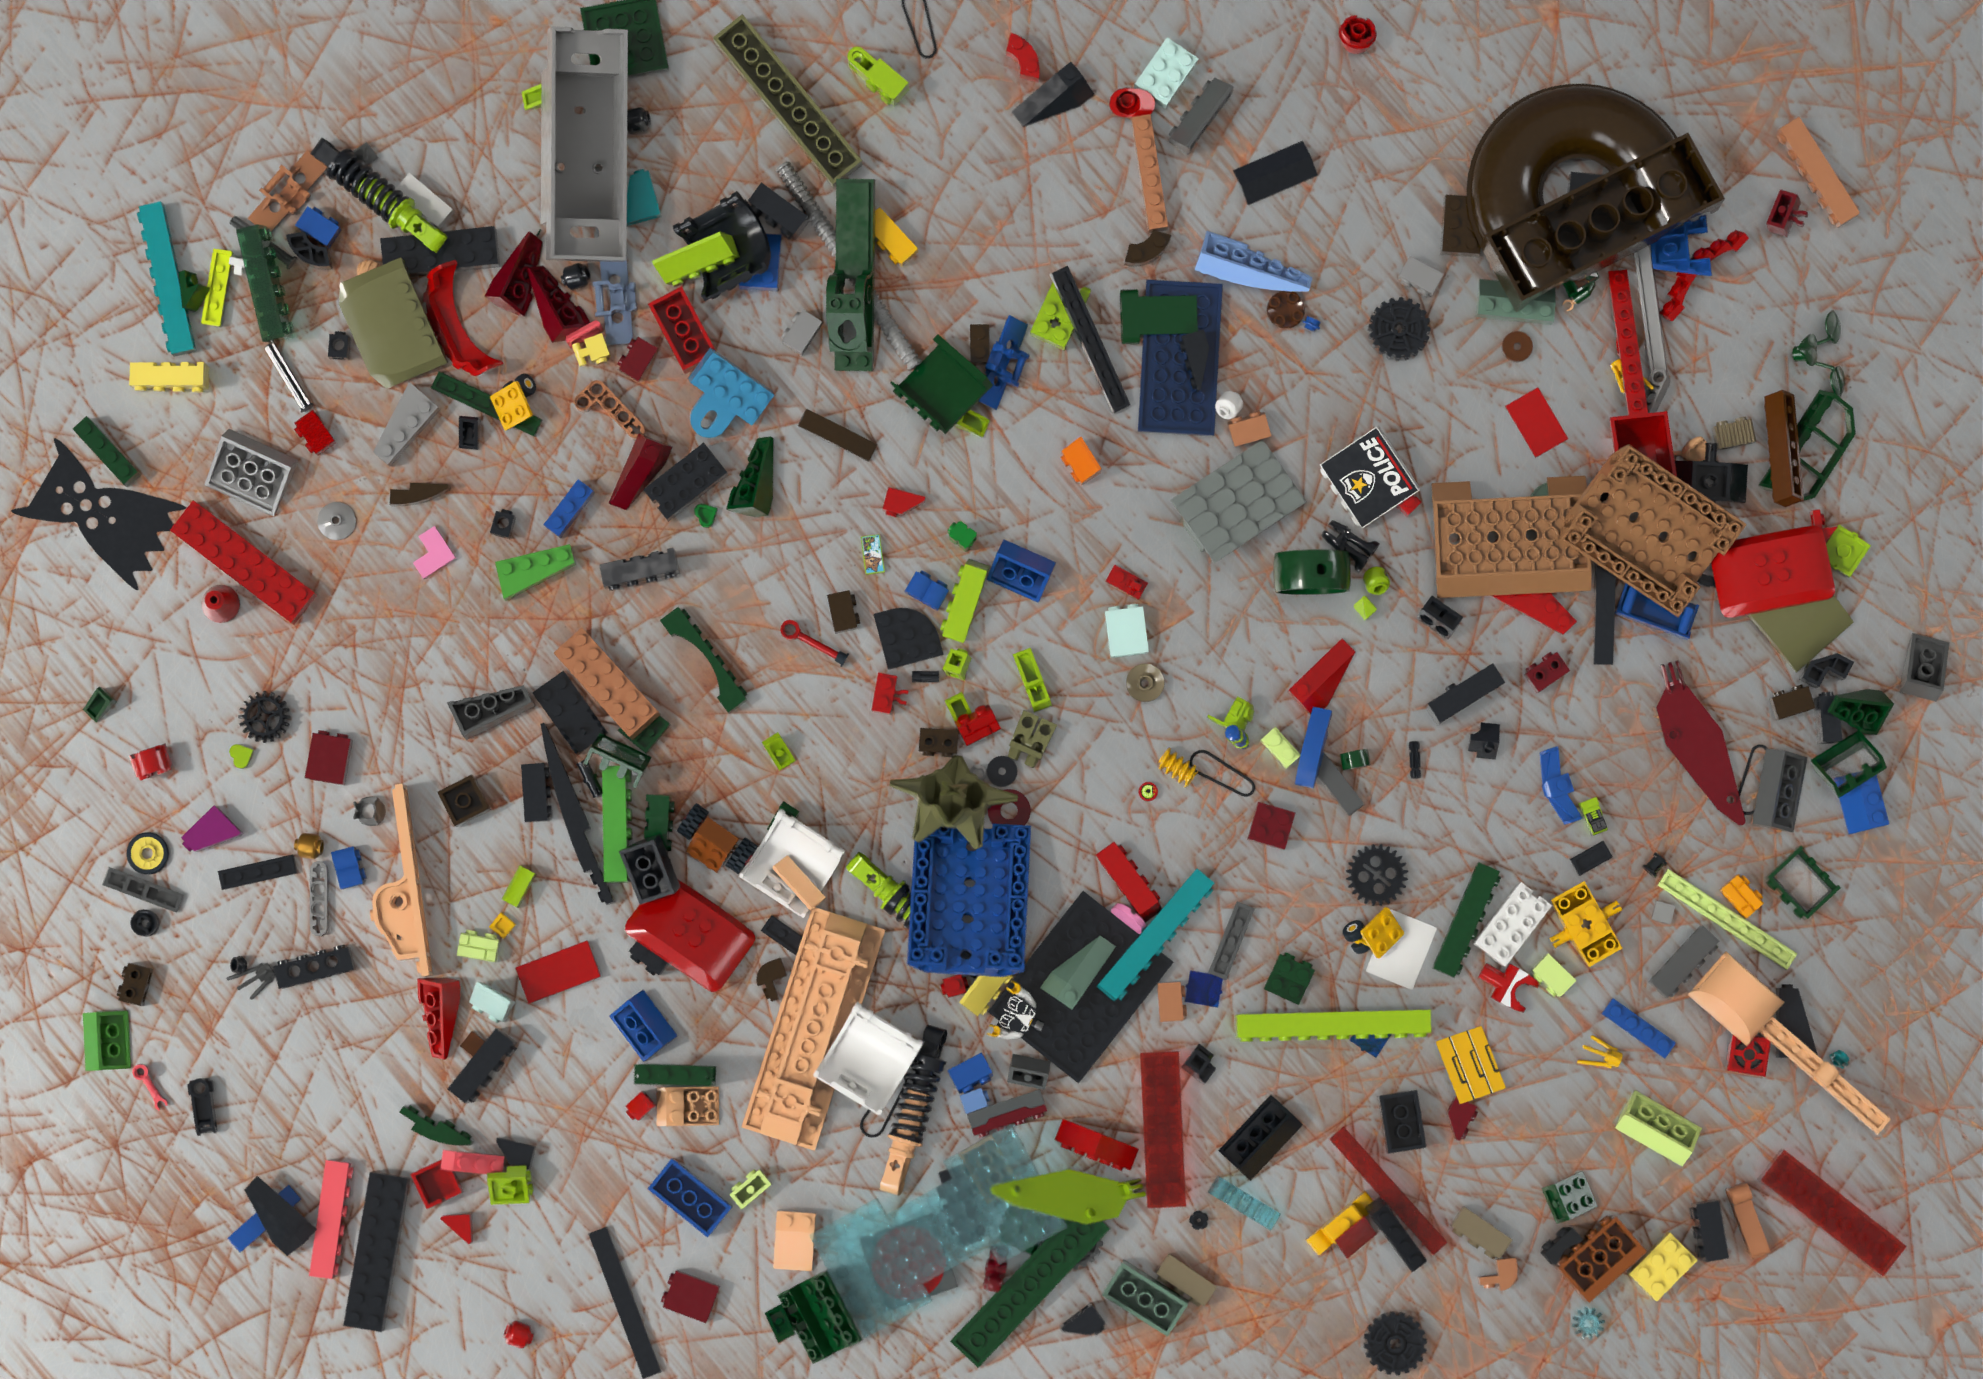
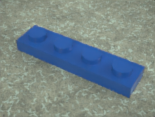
[1601,998,1676,1059]

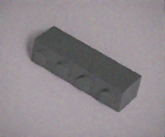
[1648,925,1719,998]

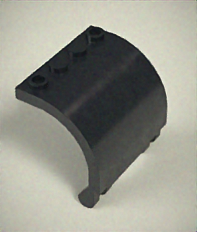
[673,191,771,301]

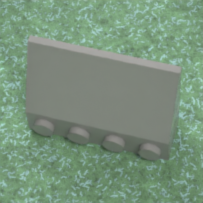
[204,429,298,516]

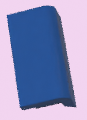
[1615,583,1699,640]

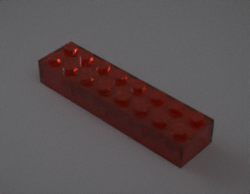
[1140,1051,1186,1208]
[1757,1149,1907,1277]

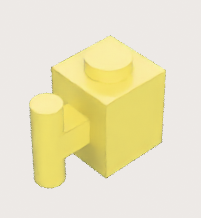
[572,333,611,367]

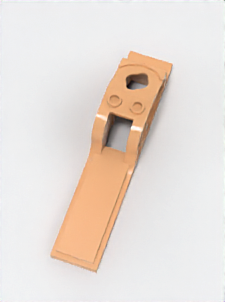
[370,784,433,977]

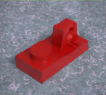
[1105,565,1148,600]

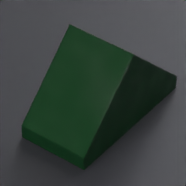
[83,687,117,723]

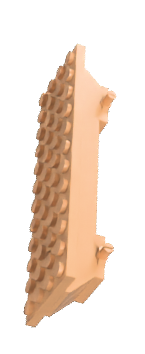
[741,907,886,1151]

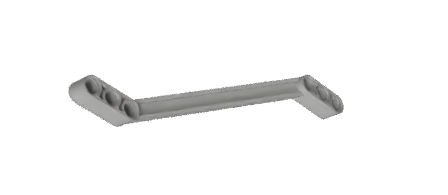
[1634,245,1671,413]

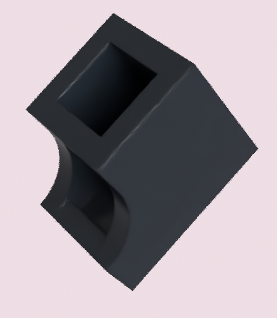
[1468,722,1500,759]
[1181,1044,1216,1084]

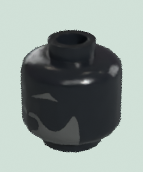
[627,107,651,133]

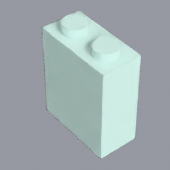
[1105,604,1149,658]

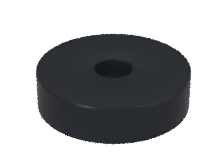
[987,756,1017,787]

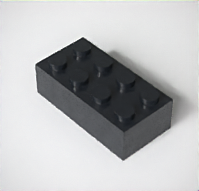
[447,1028,517,1104]

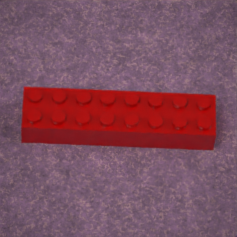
[170,500,317,625]

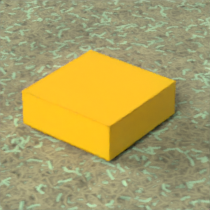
[489,912,516,939]

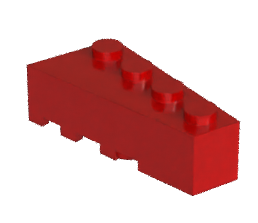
[1096,842,1162,923]

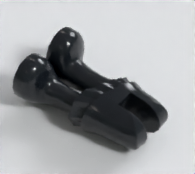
[1321,520,1380,573]

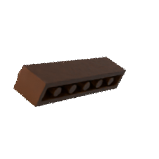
[1764,390,1804,507]

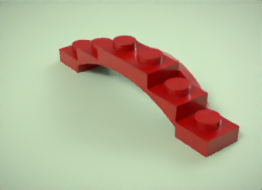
[1660,230,1749,321]

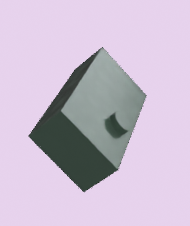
[1102,1259,1189,1337]

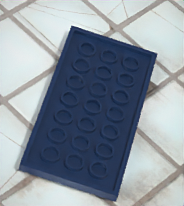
[1138,280,1223,436]

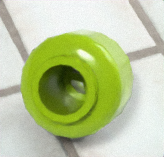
[1363,566,1390,595]

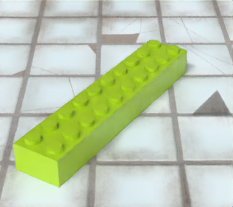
[1235,1010,1431,1042]

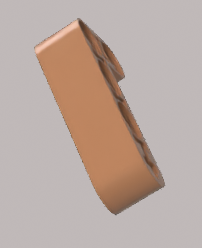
[574,380,646,441]
[1725,1182,1770,1260]

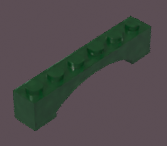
[660,607,748,714]

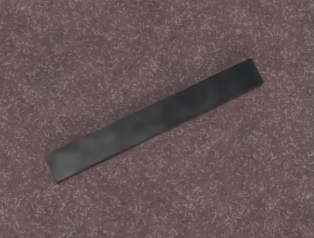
[1050,266,1131,413]
[589,1227,661,1379]

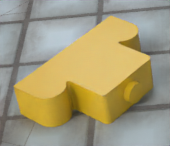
[1305,1191,1373,1255]

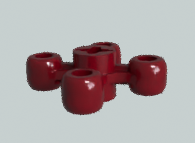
[983,1245,1008,1292]

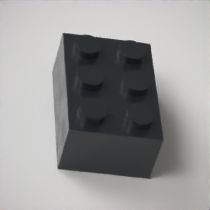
[748,182,809,240]
[1377,1090,1427,1154]
[1689,1199,1729,1262]

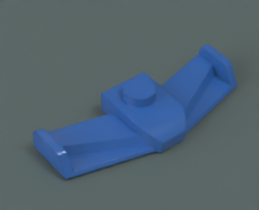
[1540,746,1583,825]

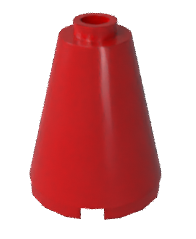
[202,585,240,623]

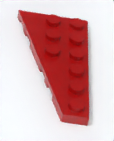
[1491,539,1577,635]

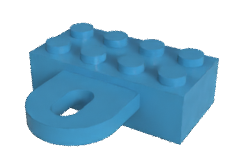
[688,347,774,438]

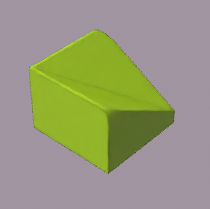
[1353,596,1377,620]

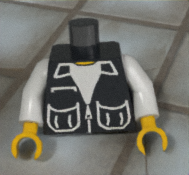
[987,980,1045,1040]

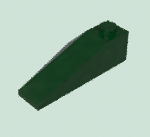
[726,437,774,517]
[1828,689,1894,735]

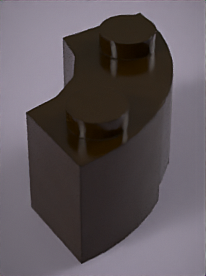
[1124,230,1171,267]

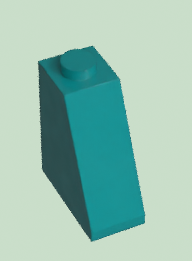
[627,169,662,226]

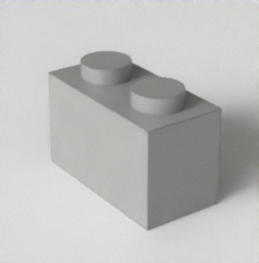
[1398,256,1443,297]
[781,309,823,356]

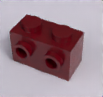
[617,337,658,381]
[1524,652,1570,693]

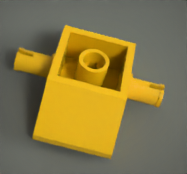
[1549,881,1622,967]

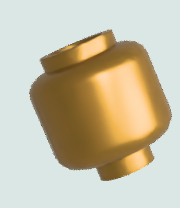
[294,833,324,859]

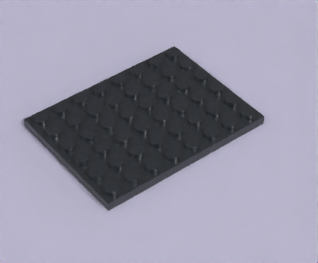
[988,891,1174,1084]

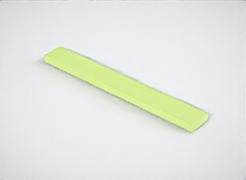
[1657,869,1797,970]

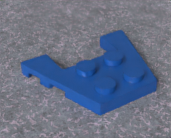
[1651,215,1712,276]

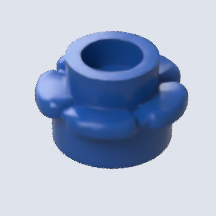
[1303,316,1321,332]

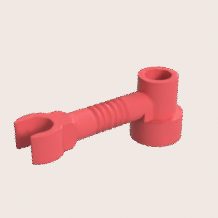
[132,1064,168,1111]

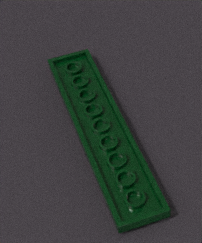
[950,1219,1110,1368]

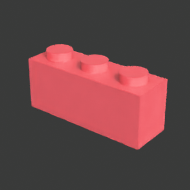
[441,1150,505,1174]

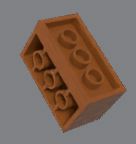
[1554,1215,1647,1303]

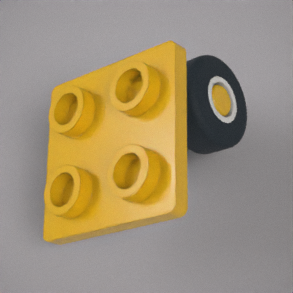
[490,373,536,431]
[1342,907,1404,959]

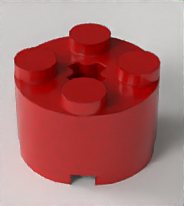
[129,743,173,781]

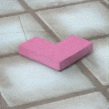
[413,526,456,579]

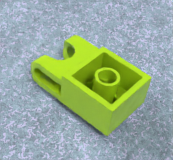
[847,46,909,107]
[1030,283,1091,351]

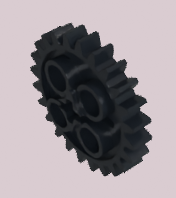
[1346,844,1408,906]

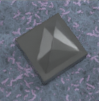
[353,142,378,167]

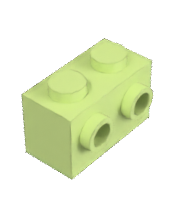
[730,1169,772,1209]

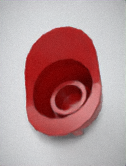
[1109,87,1155,118]

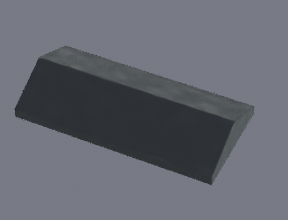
[1233,141,1318,205]

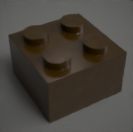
[437,774,491,827]

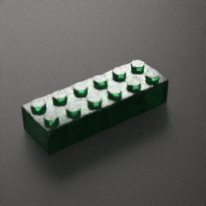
[236,224,294,343]

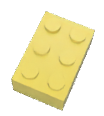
[1627,1232,1698,1301]

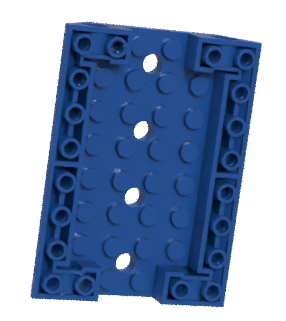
[907,823,1031,977]

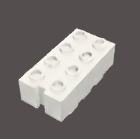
[1473,882,1552,967]

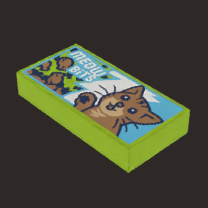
[861,534,885,575]

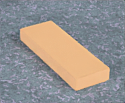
[772,855,826,911]

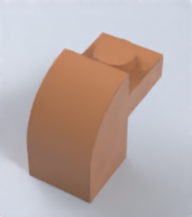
[1478,1257,1518,1291]

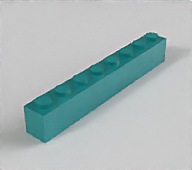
[137,201,197,357]
[1096,869,1214,1001]

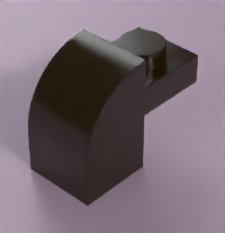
[756,958,787,1002]

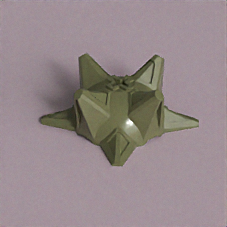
[889,755,1018,849]

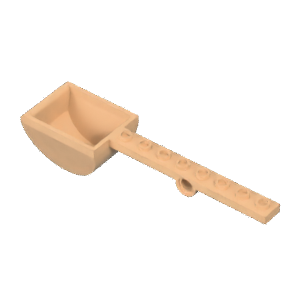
[1688,951,1891,1134]

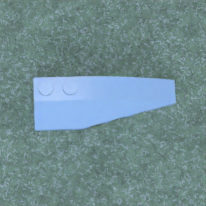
[1195,231,1313,292]

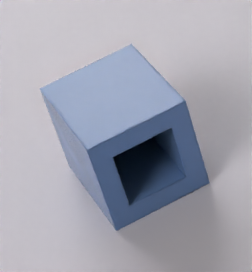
[960,1088,990,1114]

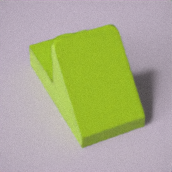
[762,732,796,771]

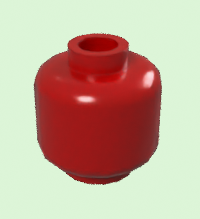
[503,1321,534,1349]

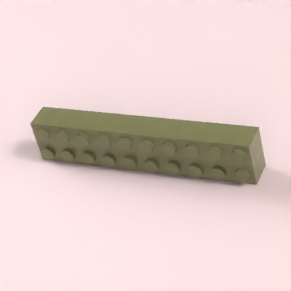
[713,14,863,188]

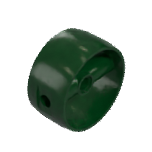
[1273,550,1351,595]

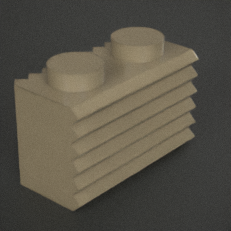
[1712,417,1756,451]

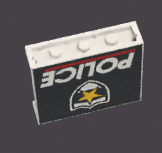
[1320,426,1421,528]

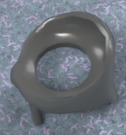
[353,796,386,826]

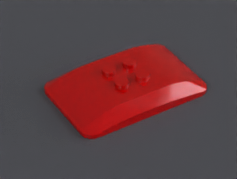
[1711,526,1835,618]
[625,880,755,992]

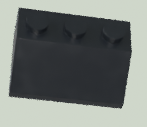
[619,834,680,904]
[1060,1302,1106,1336]

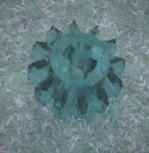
[1572,1307,1605,1340]

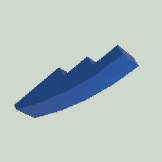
[1295,707,1332,789]
[227,1185,301,1253]

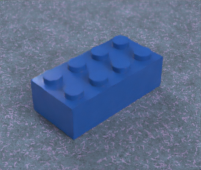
[647,1158,733,1238]

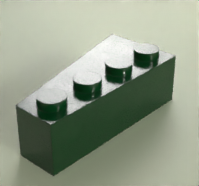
[644,794,675,861]

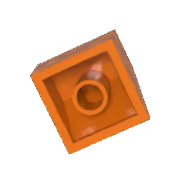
[1060,437,1102,485]

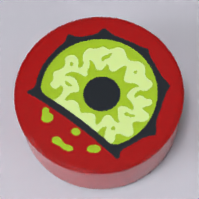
[1139,782,1158,801]

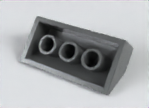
[1168,77,1234,155]
[1752,748,1807,833]

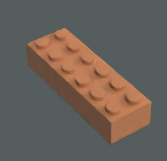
[554,628,661,740]

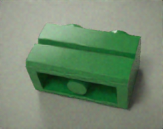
[947,521,977,552]

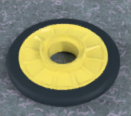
[126,832,169,874]

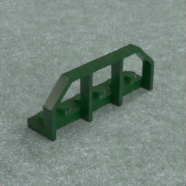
[1759,390,1856,501]

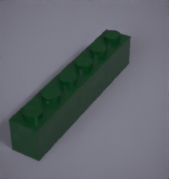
[1432,862,1501,978]

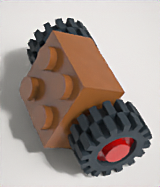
[677,803,758,874]

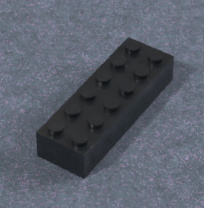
[380,226,500,277]

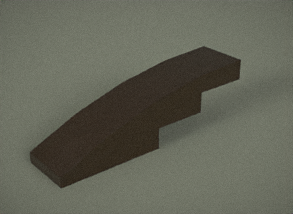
[798,409,877,462]

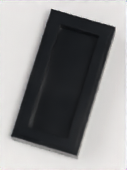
[1569,840,1613,876]

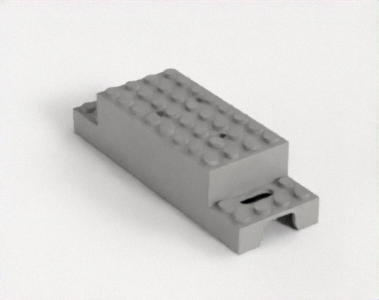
[541,27,628,262]

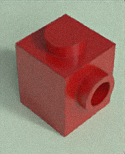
[940,975,969,998]

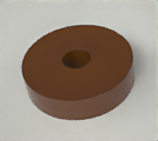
[1502,331,1533,362]

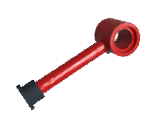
[780,620,849,667]

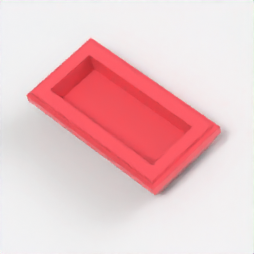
[566,320,604,348]

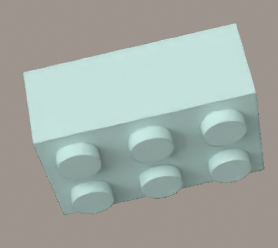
[1134,38,1199,109]

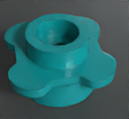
[1830,1050,1849,1069]

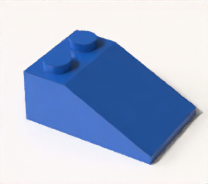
[739,234,782,292]

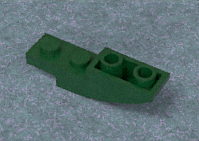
[399,1105,474,1146]

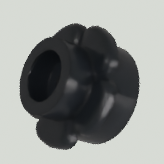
[230,956,247,975]
[1189,1211,1208,1230]

